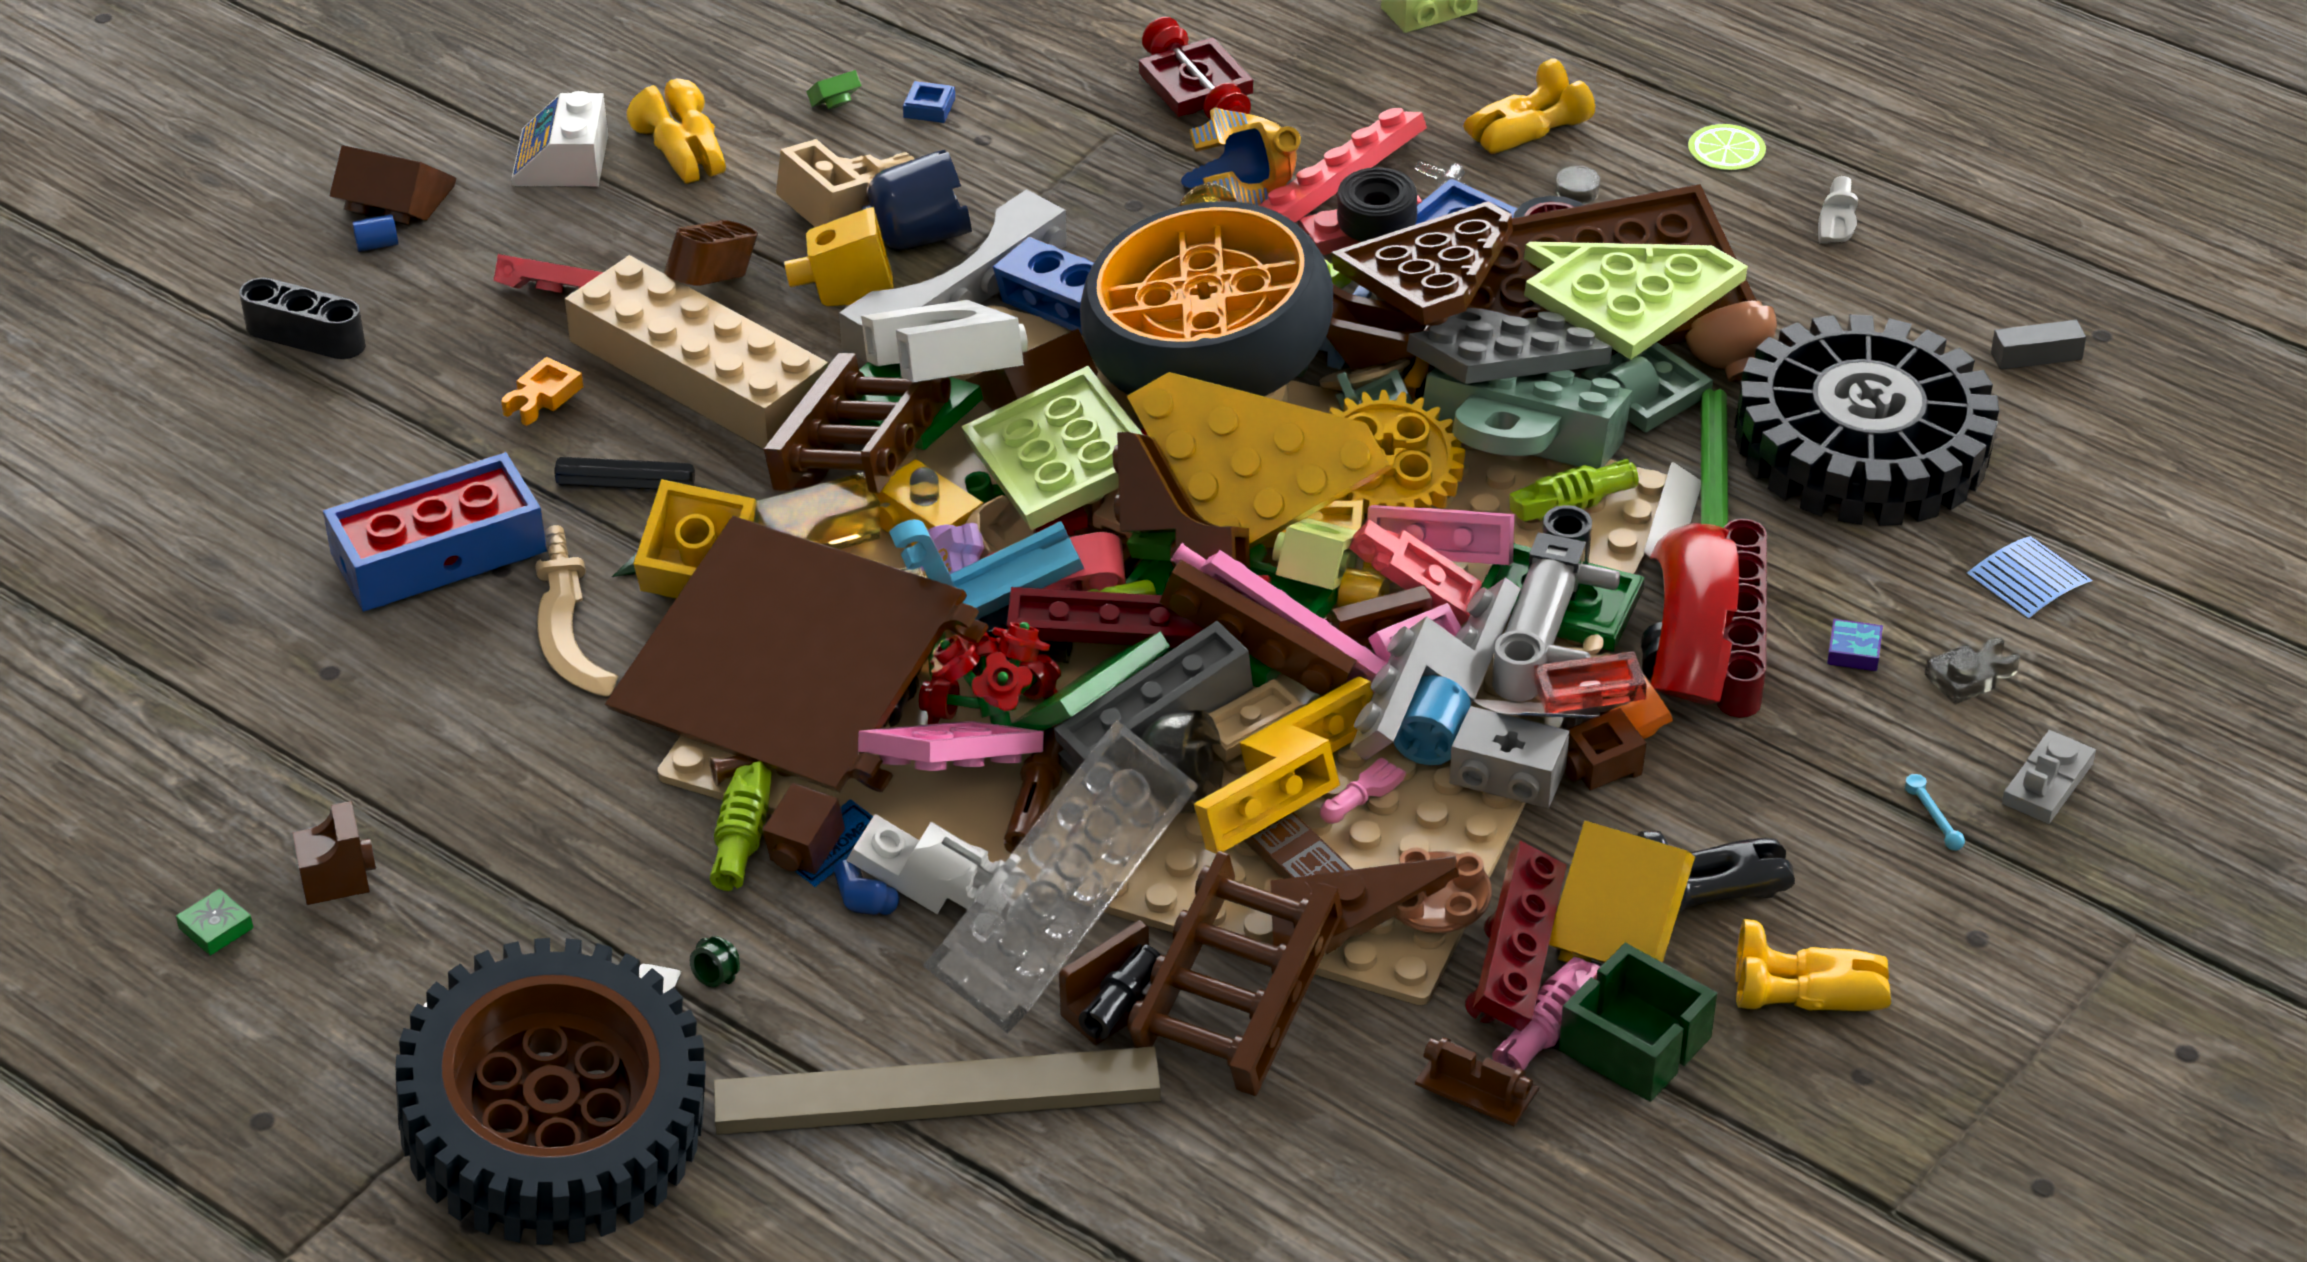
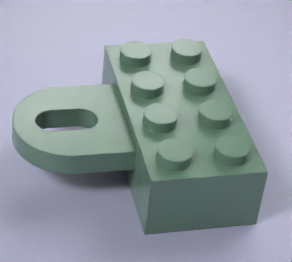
[1423,367,1633,468]

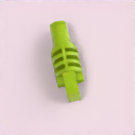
[1509,459,1639,521]
[710,761,772,891]

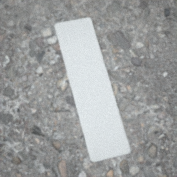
[1644,462,1701,563]

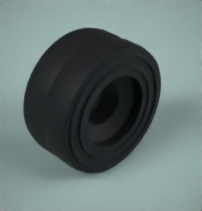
[1337,167,1417,242]

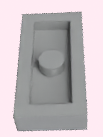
[2002,730,2096,824]

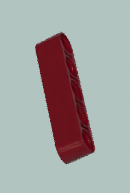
[1717,519,1767,718]

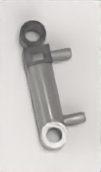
[1492,505,1620,702]

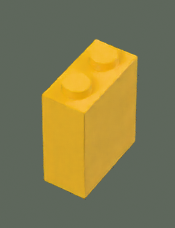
[1549,820,1695,963]

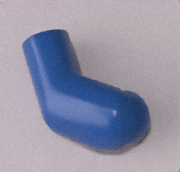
[834,860,899,915]

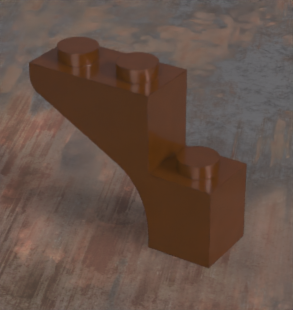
[1326,284,1431,370]
[1113,432,1250,570]

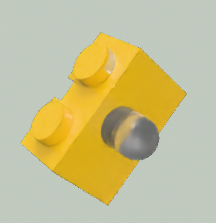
[874,459,983,546]

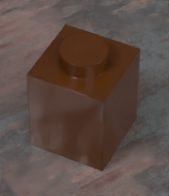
[762,783,845,875]

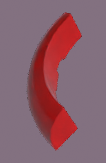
[1649,523,1739,705]

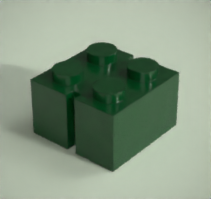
[1559,942,1717,1102]

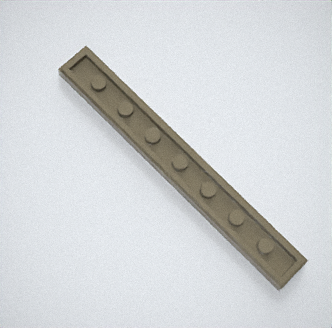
[714,1047,1161,1135]

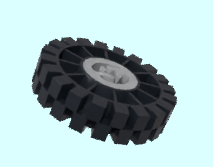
[1734,314,1999,526]

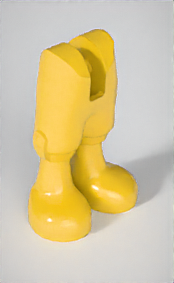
[1463,58,1596,154]
[626,79,726,184]
[1735,919,1891,1011]

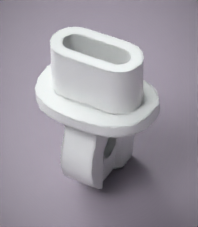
[1818,176,1858,244]

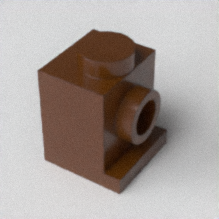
[1565,708,1647,791]

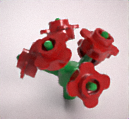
[918,622,1061,726]

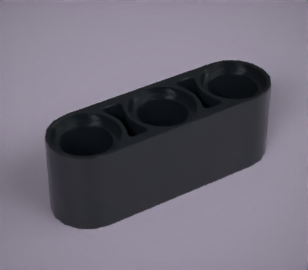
[239,278,366,359]

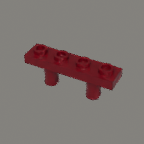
[1465,841,1567,1031]

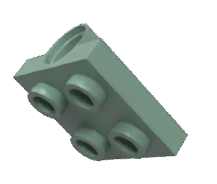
[1581,342,1713,433]

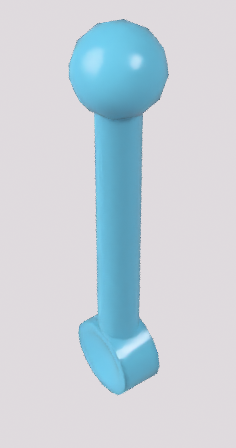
[1905,774,1965,851]

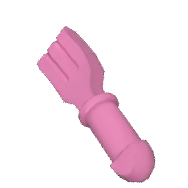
[1320,757,1406,824]

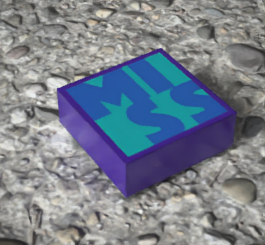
[1827,619,1883,671]

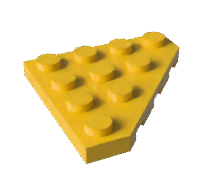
[1127,372,1392,549]

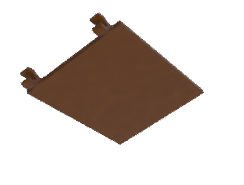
[605,516,989,793]

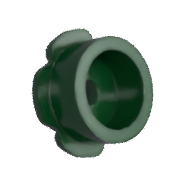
[690,936,740,987]

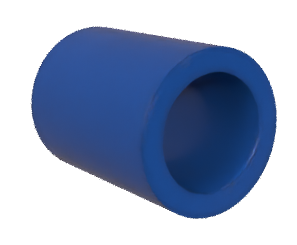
[352,214,398,252]

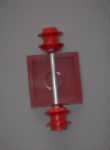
[1139,16,1253,119]

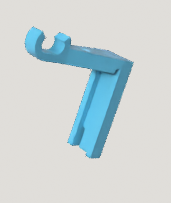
[889,520,1084,620]

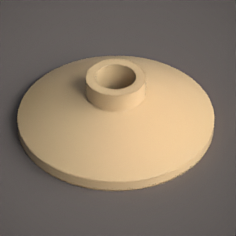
[1319,358,1411,391]

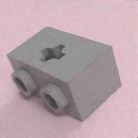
[1450,706,1569,809]

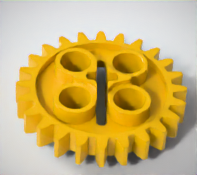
[1329,390,1465,514]

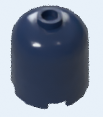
[861,149,972,250]

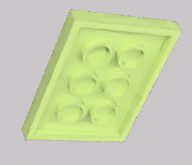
[961,366,1143,531]

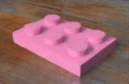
[858,721,1044,771]

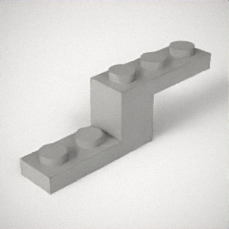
[1350,577,1521,760]

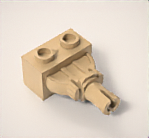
[776,139,914,227]

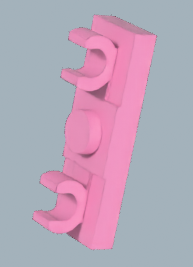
[1367,505,1514,565]

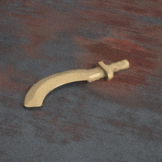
[535,525,618,697]

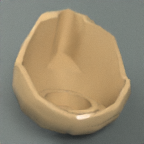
[966,495,1035,560]

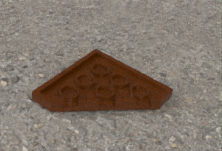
[1331,201,1513,326]

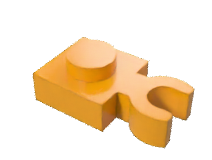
[501,357,584,426]

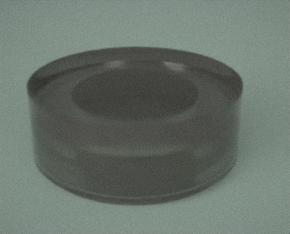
[1556,166,1600,204]

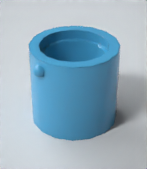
[1394,675,1471,766]

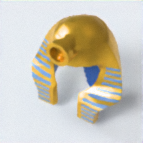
[1181,108,1301,205]

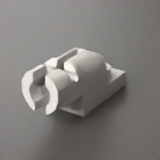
[847,814,1024,921]

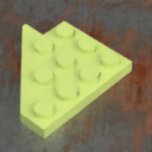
[1524,242,1748,360]

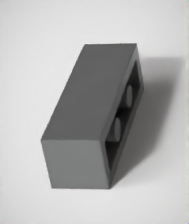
[1991,320,2086,370]

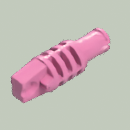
[1492,957,1600,1070]

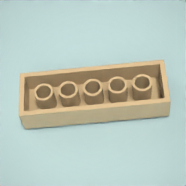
[565,255,829,449]

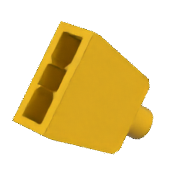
[785,207,894,306]

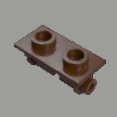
[1415,1037,1539,1127]

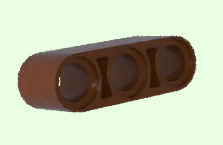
[664,220,758,286]

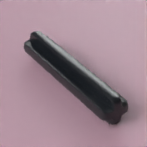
[554,457,695,490]

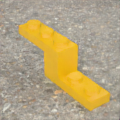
[1194,676,1374,854]

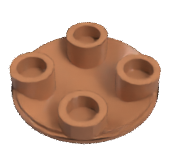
[1395,848,1492,933]

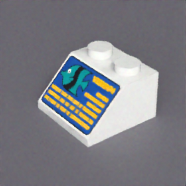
[511,91,608,186]

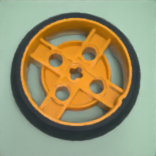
[1080,201,1333,396]

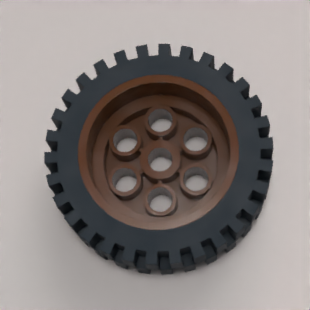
[395,938,706,1245]

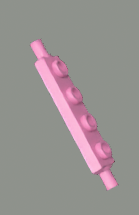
[1170,543,1387,692]

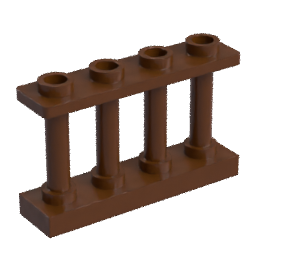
[764,353,951,493]
[1127,851,1343,1096]

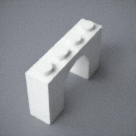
[861,300,1028,382]

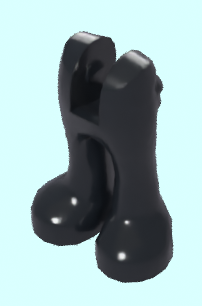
[1637,830,1795,915]

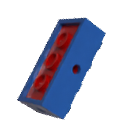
[323,452,547,612]

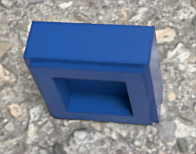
[903,81,955,123]

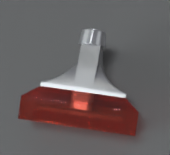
[1534,651,1647,726]

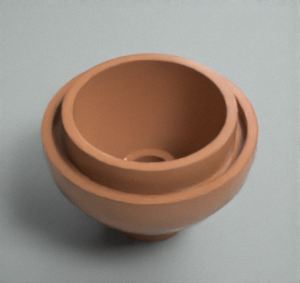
[1685,301,1777,382]

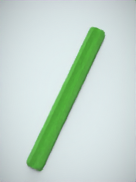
[1701,388,1728,528]

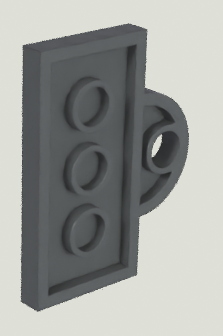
[1407,308,1612,384]

